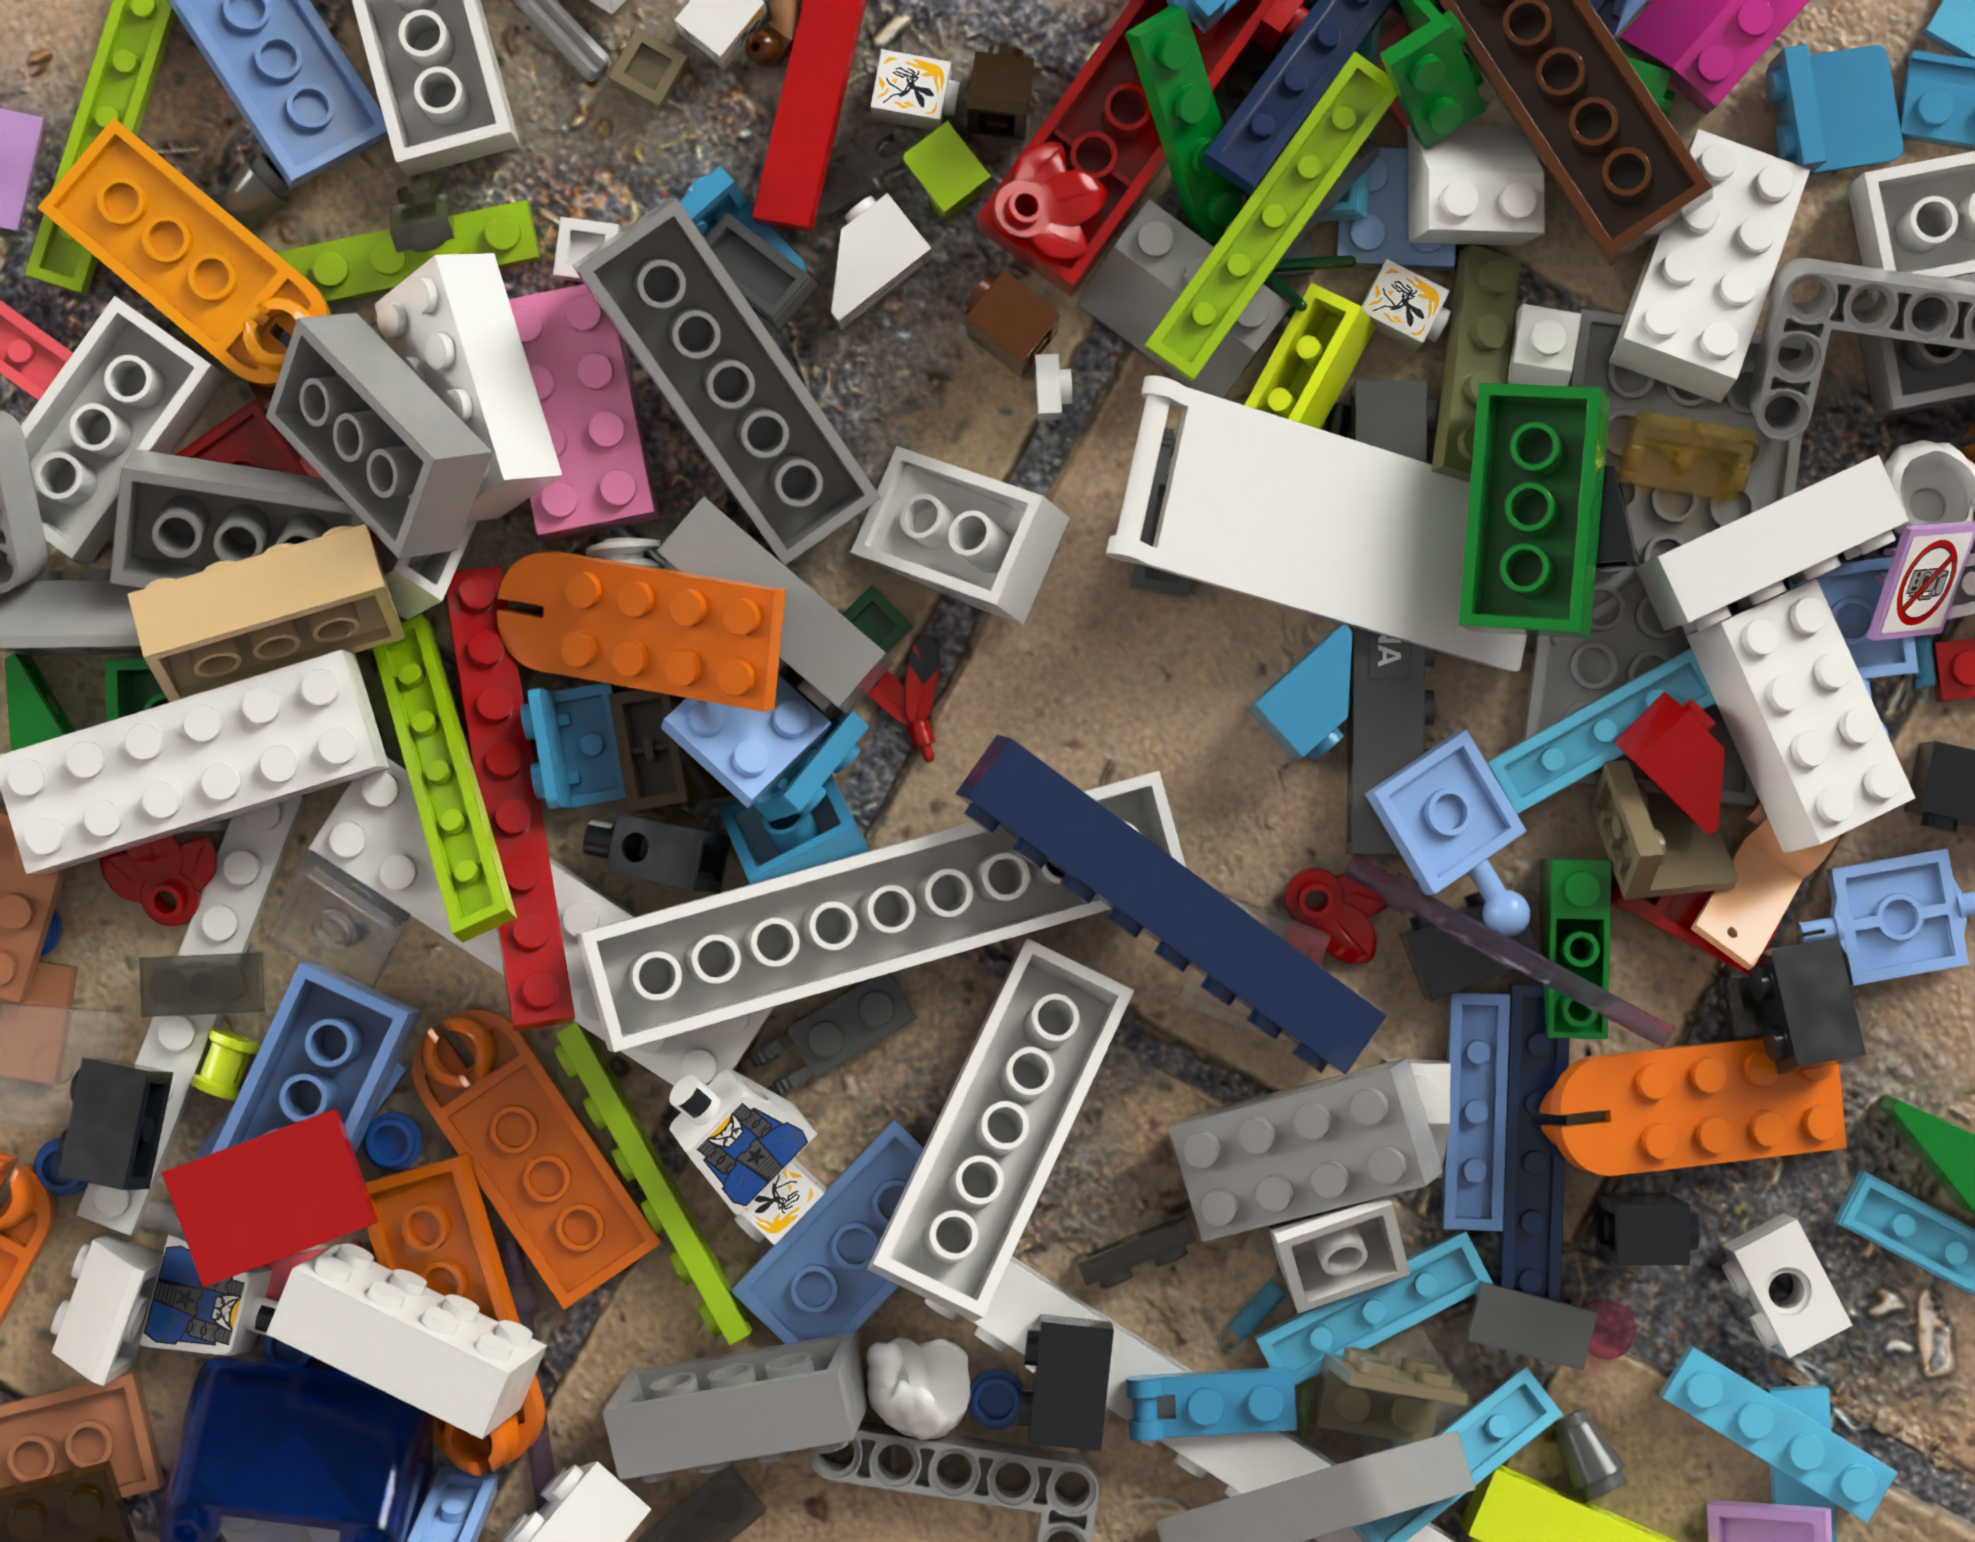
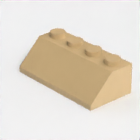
[127,524,405,703]

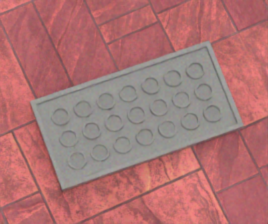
[1522,309,1806,806]

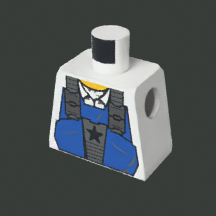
[669,1069,817,1215]
[140,1233,279,1356]

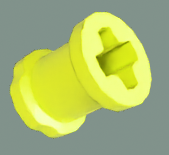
[190,1028,261,1101]

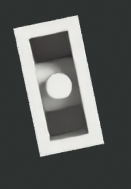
[1721,1213,1853,1358]

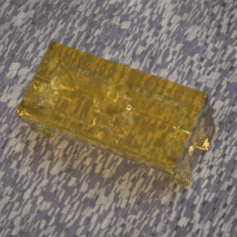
[1619,410,1757,502]

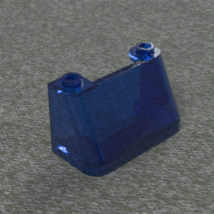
[159,1358,433,1542]

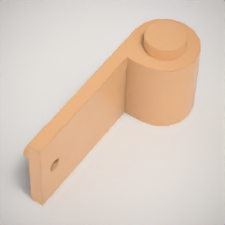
[1691,797,1840,971]

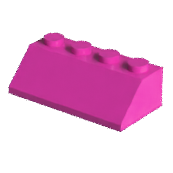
[1619,0,1810,115]

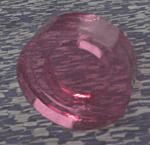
[1582,1298,1636,1360]

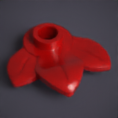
[992,142,1108,260]
[99,835,217,926]
[1284,867,1394,964]

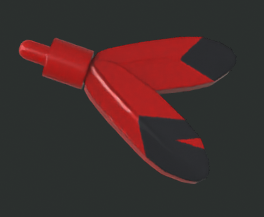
[867,634,940,762]

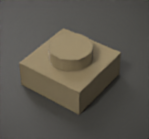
[608,26,690,111]

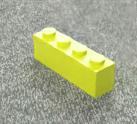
[1244,283,1377,429]
[1460,1465,1680,1542]

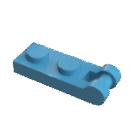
[1126,1366,1297,1441]

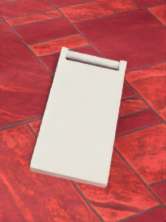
[1106,376,1527,672]

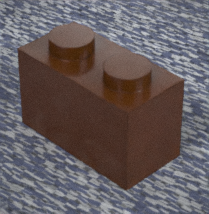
[965,270,1060,378]

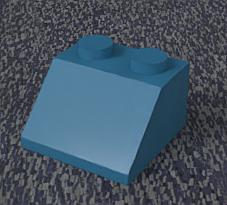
[1246,623,1353,761]
[717,774,870,884]

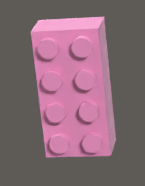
[508,284,661,542]

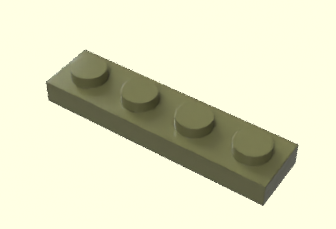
[1432,244,1521,482]

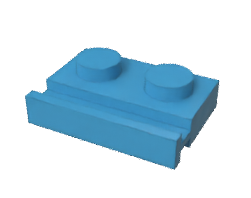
[1898,50,1975,150]

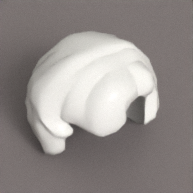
[1884,440,1975,536]
[866,1337,971,1441]

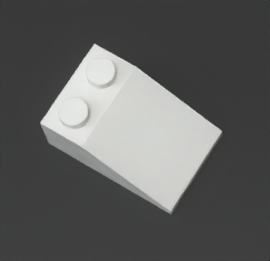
[850,446,1070,625]

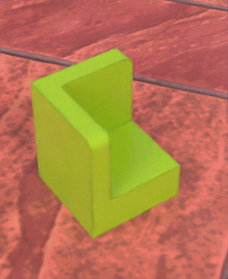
[903,120,991,223]

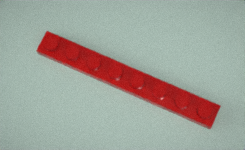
[444,566,575,1031]

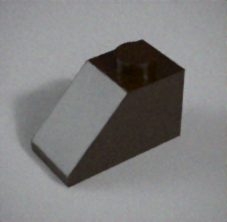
[967,45,1034,140]

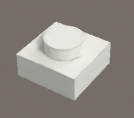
[553,217,621,282]
[1034,353,1073,421]

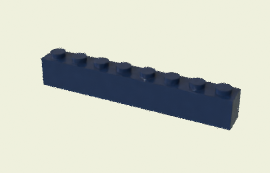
[955,735,1386,1075]

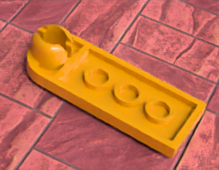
[37,118,331,387]

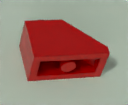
[1613,692,1725,836]

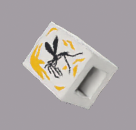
[675,0,769,70]
[871,49,961,131]
[1361,259,1452,352]
[734,1158,827,1246]

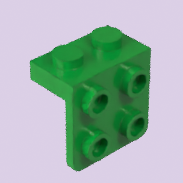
[1380,0,1486,149]

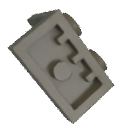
[1590,760,1738,900]
[1312,1347,1468,1443]

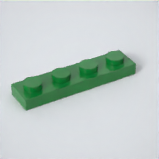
[1125,4,1247,245]

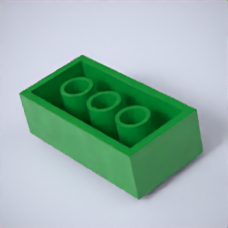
[1458,383,1610,639]

